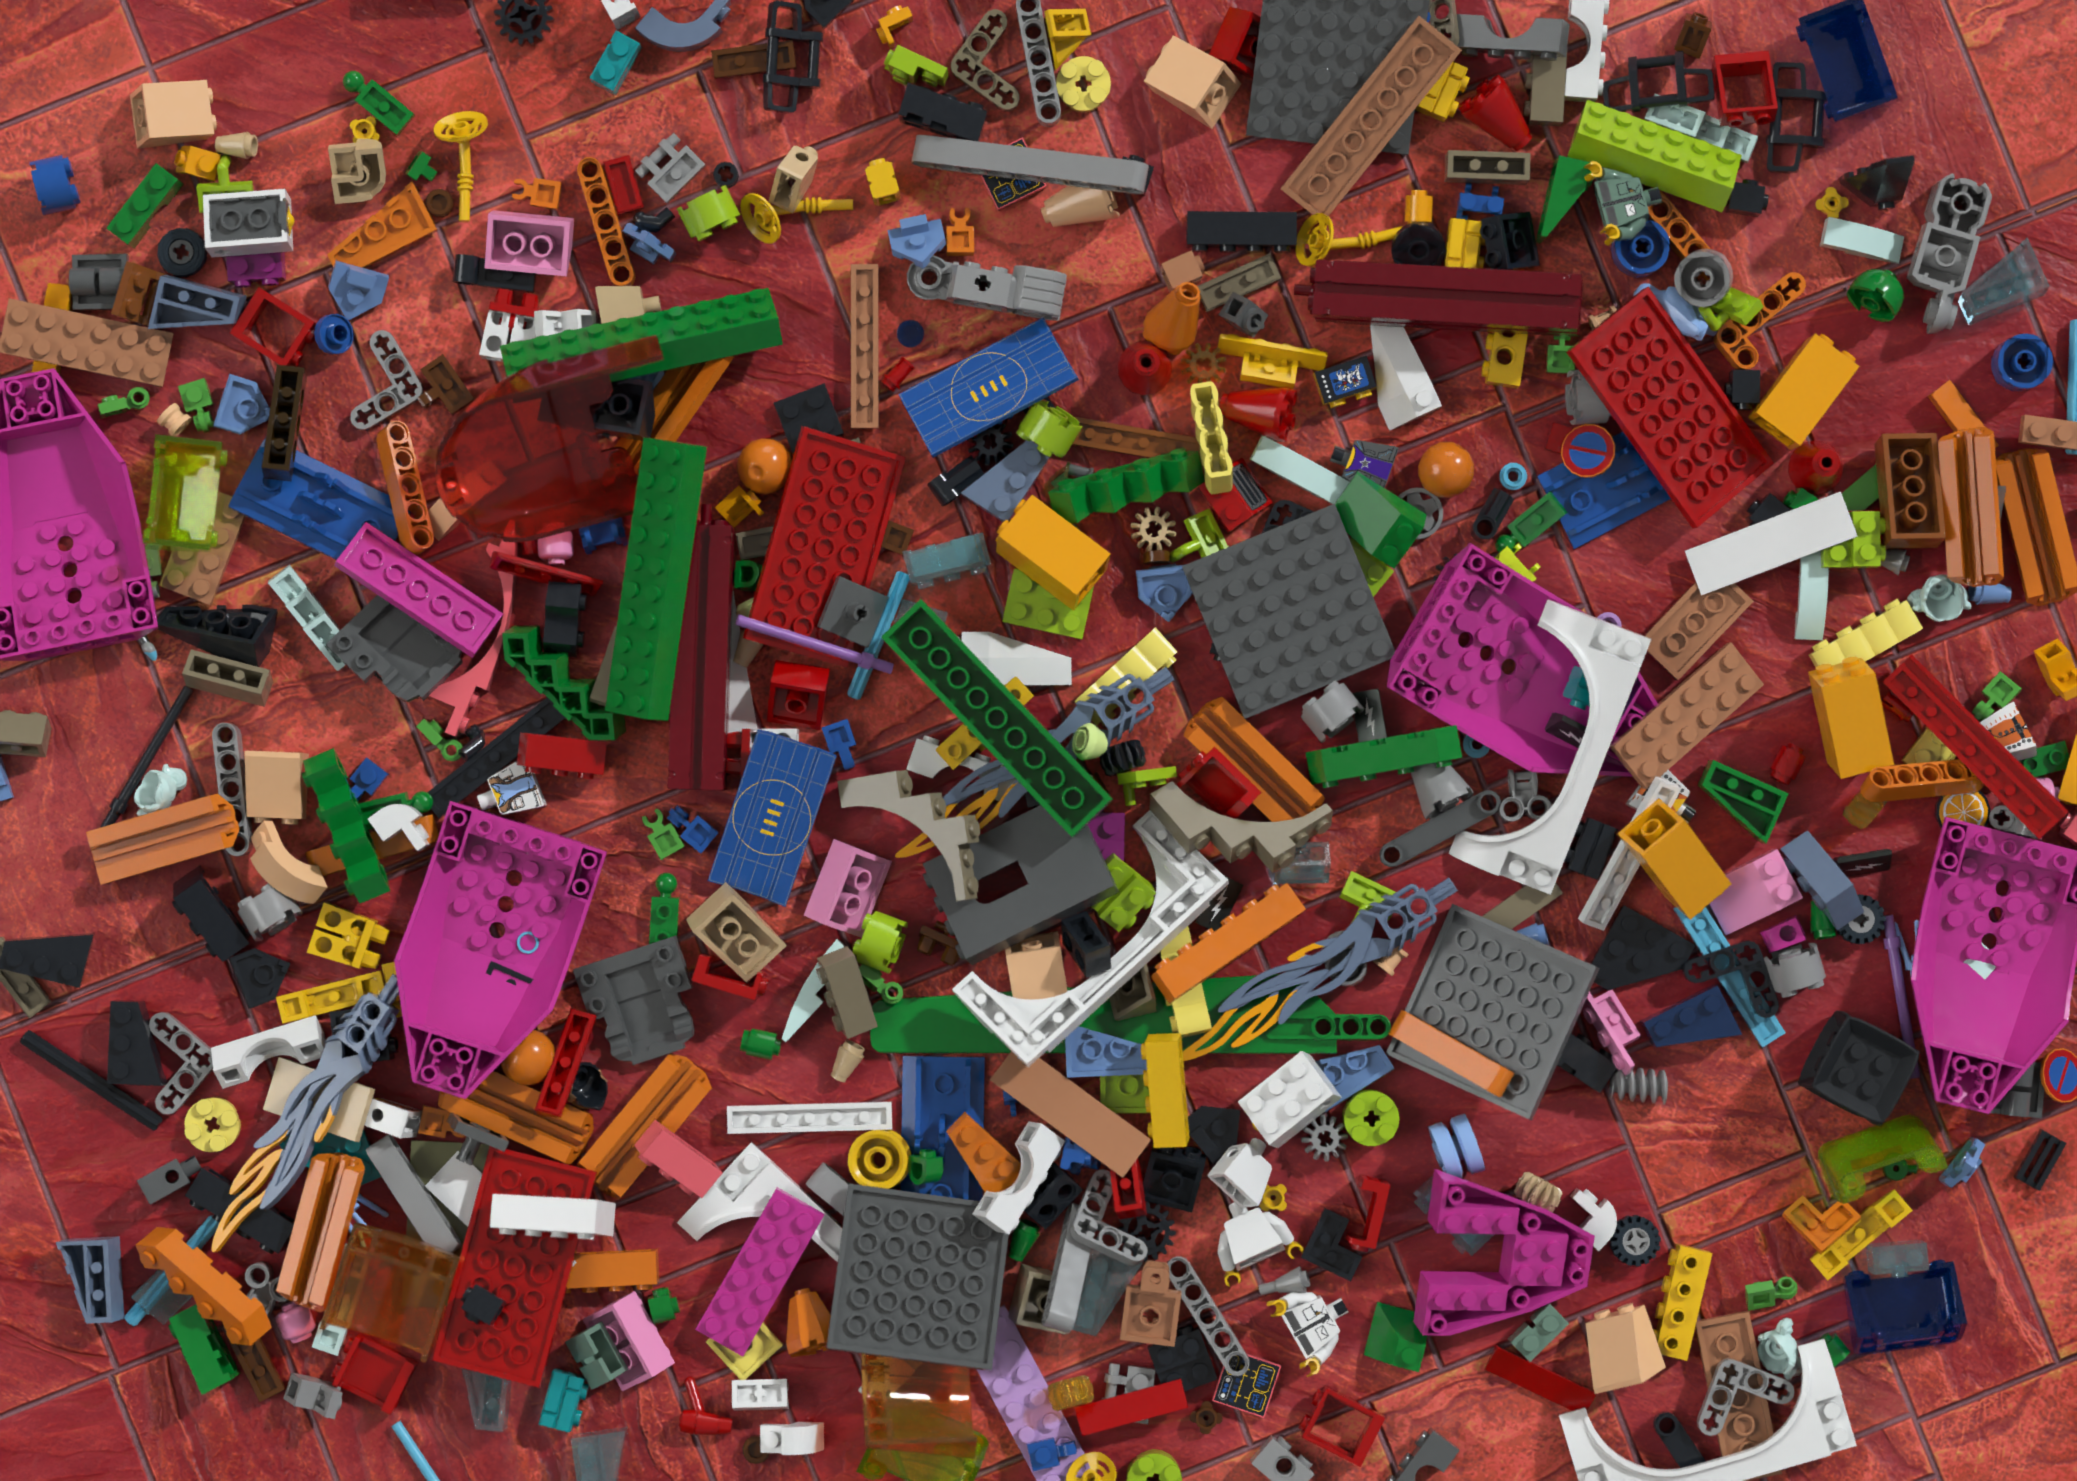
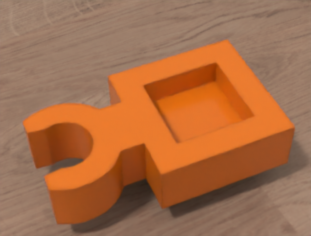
[512,178,562,210]
[946,208,974,256]
[417,1105,465,1138]

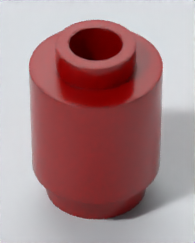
[1769,743,1806,786]

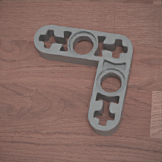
[350,330,424,430]
[149,1012,213,1114]
[1070,1169,1147,1266]
[1697,1358,1795,1436]

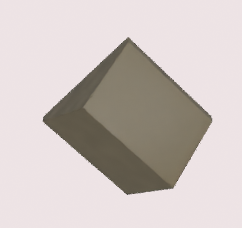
[1109,964,1156,1021]

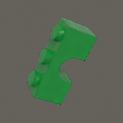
[107,163,184,249]

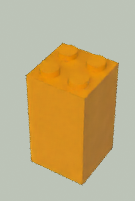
[1748,333,1860,450]
[995,495,1111,611]
[1808,657,1894,779]
[1617,798,1732,920]

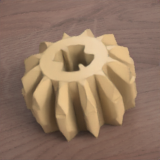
[1130,507,1176,552]
[1514,1172,1563,1213]

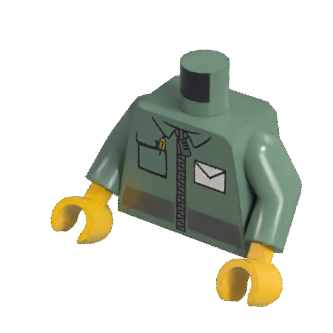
[1584,161,1662,246]

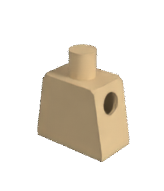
[768,146,819,214]
[595,286,662,324]

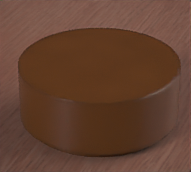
[425,189,454,217]
[1143,550,1171,565]
[743,1435,770,1464]

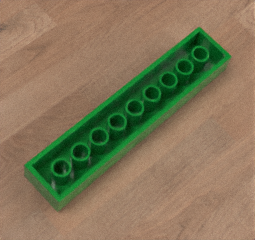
[500,288,783,403]
[605,437,707,720]
[881,599,1114,838]

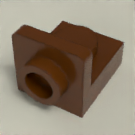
[1674,12,1712,59]

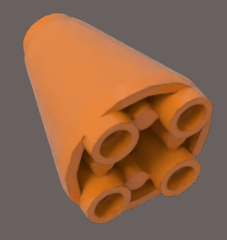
[1143,282,1200,355]

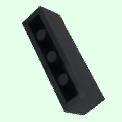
[1186,211,1297,253]
[185,1166,295,1254]

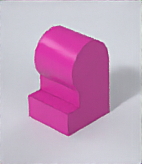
[1760,915,1806,953]

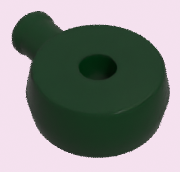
[1882,1155,1917,1181]

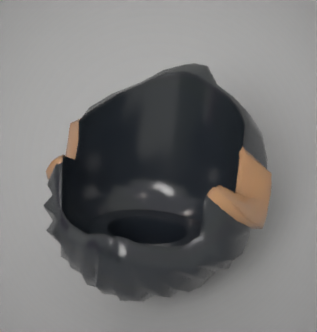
[567,1062,608,1111]

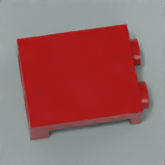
[1176,746,1262,819]
[691,953,769,1000]
[1345,1174,1391,1252]
[331,1333,419,1415]

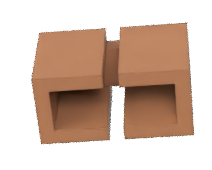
[1160,250,1205,292]

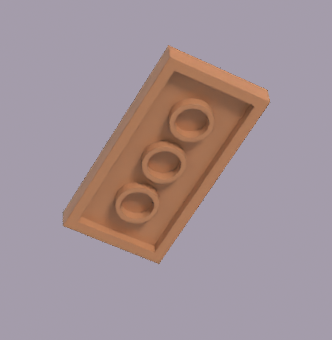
[159,484,246,606]
[1644,582,1754,680]

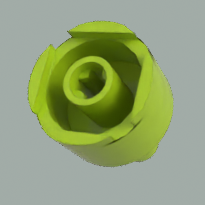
[677,185,740,242]
[1016,399,1082,458]
[852,911,908,974]
[1342,1089,1399,1146]
[1126,1449,1182,1481]

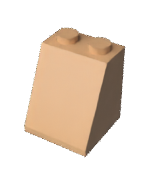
[1144,35,1242,129]
[130,80,217,149]
[245,750,309,824]
[1005,931,1067,1000]
[1586,1303,1666,1394]

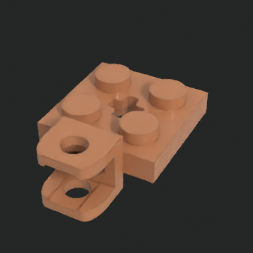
[1120,1260,1181,1347]

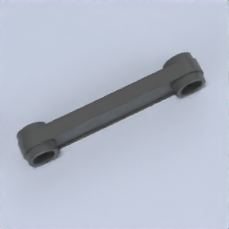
[1380,790,1501,867]

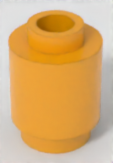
[1405,190,1433,224]

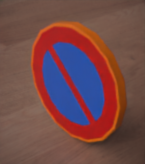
[1561,424,1616,478]
[2040,1048,2077,1103]

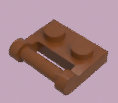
[111,261,166,326]

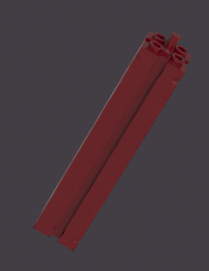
[1294,259,1583,337]
[667,504,735,791]

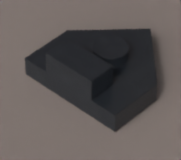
[229,948,291,1009]
[1188,1105,1240,1165]

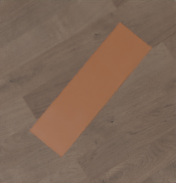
[990,1051,1151,1178]

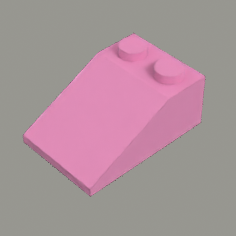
[1709,849,1803,935]

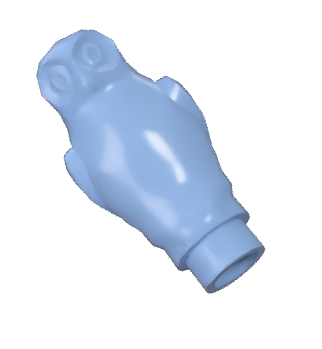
[1633,283,1717,341]

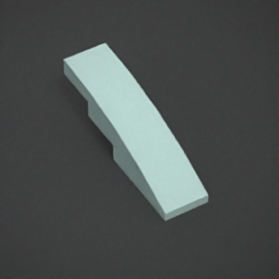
[1644,94,1758,163]
[1249,435,1349,504]
[268,564,345,671]
[782,939,845,1042]

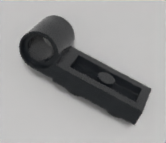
[452,254,536,292]

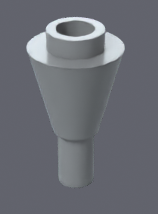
[1881,549,1910,575]
[1258,1266,1310,1296]

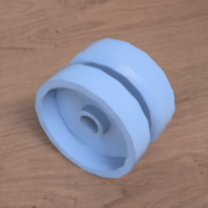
[1428,1113,1485,1178]

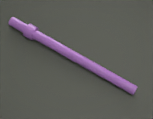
[735,615,894,674]
[1883,915,1920,1079]

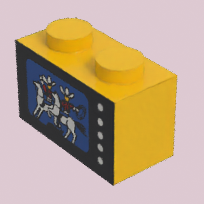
[1313,356,1377,409]

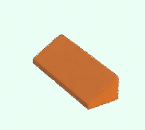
[1927,380,1999,448]

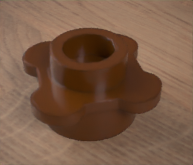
[1190,1401,1223,1434]

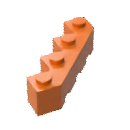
[136,1227,272,1346]

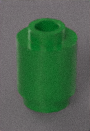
[740,1028,782,1060]

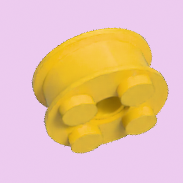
[848,1130,911,1189]

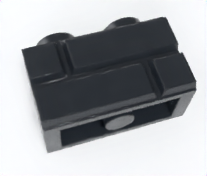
[1564,817,1618,880]

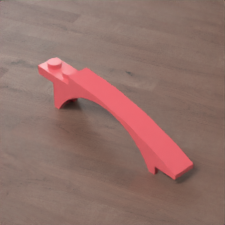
[429,521,518,737]

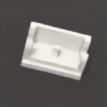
[601,0,641,30]
[732,1379,789,1411]

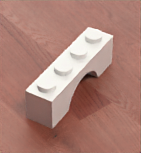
[1564,0,1609,102]
[906,735,1017,801]
[211,1015,326,1089]
[973,1121,1065,1235]

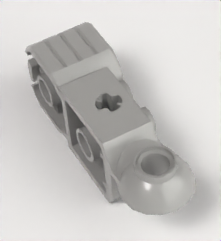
[1906,174,1992,334]
[907,255,1067,321]

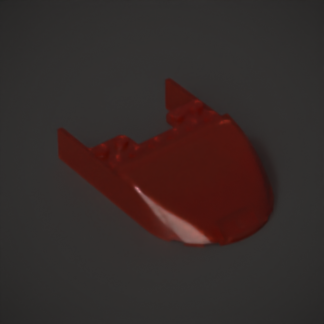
[435,335,663,542]

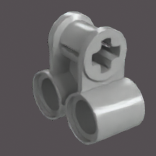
[1497,769,1551,822]
[1989,805,2042,839]
[245,1261,288,1317]

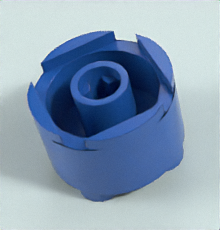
[29,155,81,216]
[1611,220,1670,278]
[1991,334,2053,392]

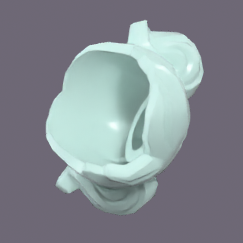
[1907,574,1971,622]
[134,764,187,816]
[1757,1317,1802,1380]

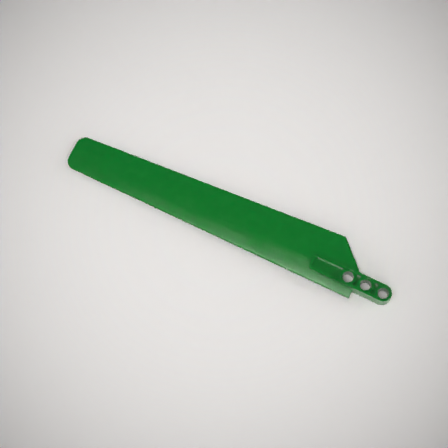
[870,974,1391,1054]

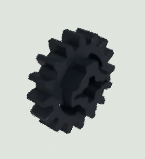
[494,0,555,47]
[1117,1201,1176,1262]

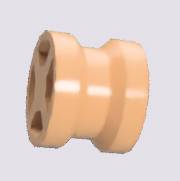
[157,403,192,438]

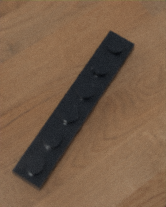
[427,697,566,818]

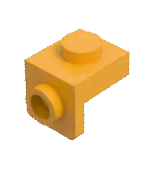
[876,5,913,49]
[174,146,221,181]
[715,486,764,528]

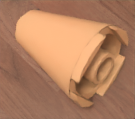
[1041,186,1120,227]

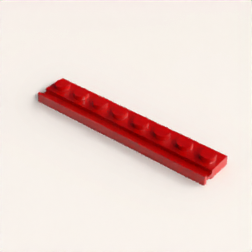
[1883,654,2069,840]

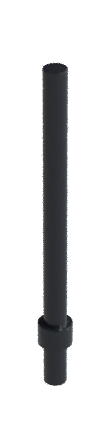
[100,685,194,827]

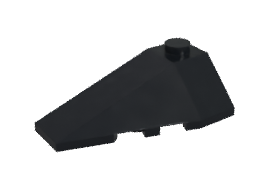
[1839,155,1915,210]
[537,378,655,441]
[157,604,278,667]

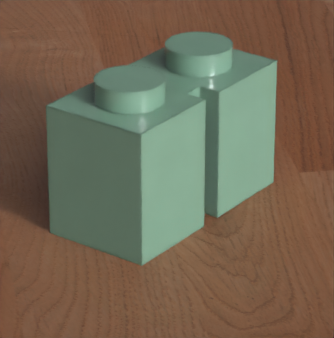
[1508,1303,1569,1362]
[565,1321,628,1390]

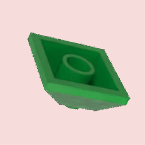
[1363,1301,1427,1372]

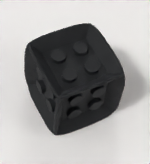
[1798,1010,1920,1126]

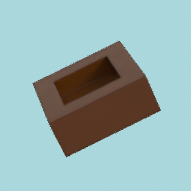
[881,520,914,556]

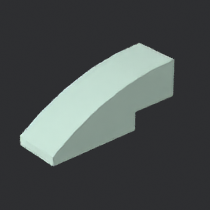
[1820,217,1904,264]

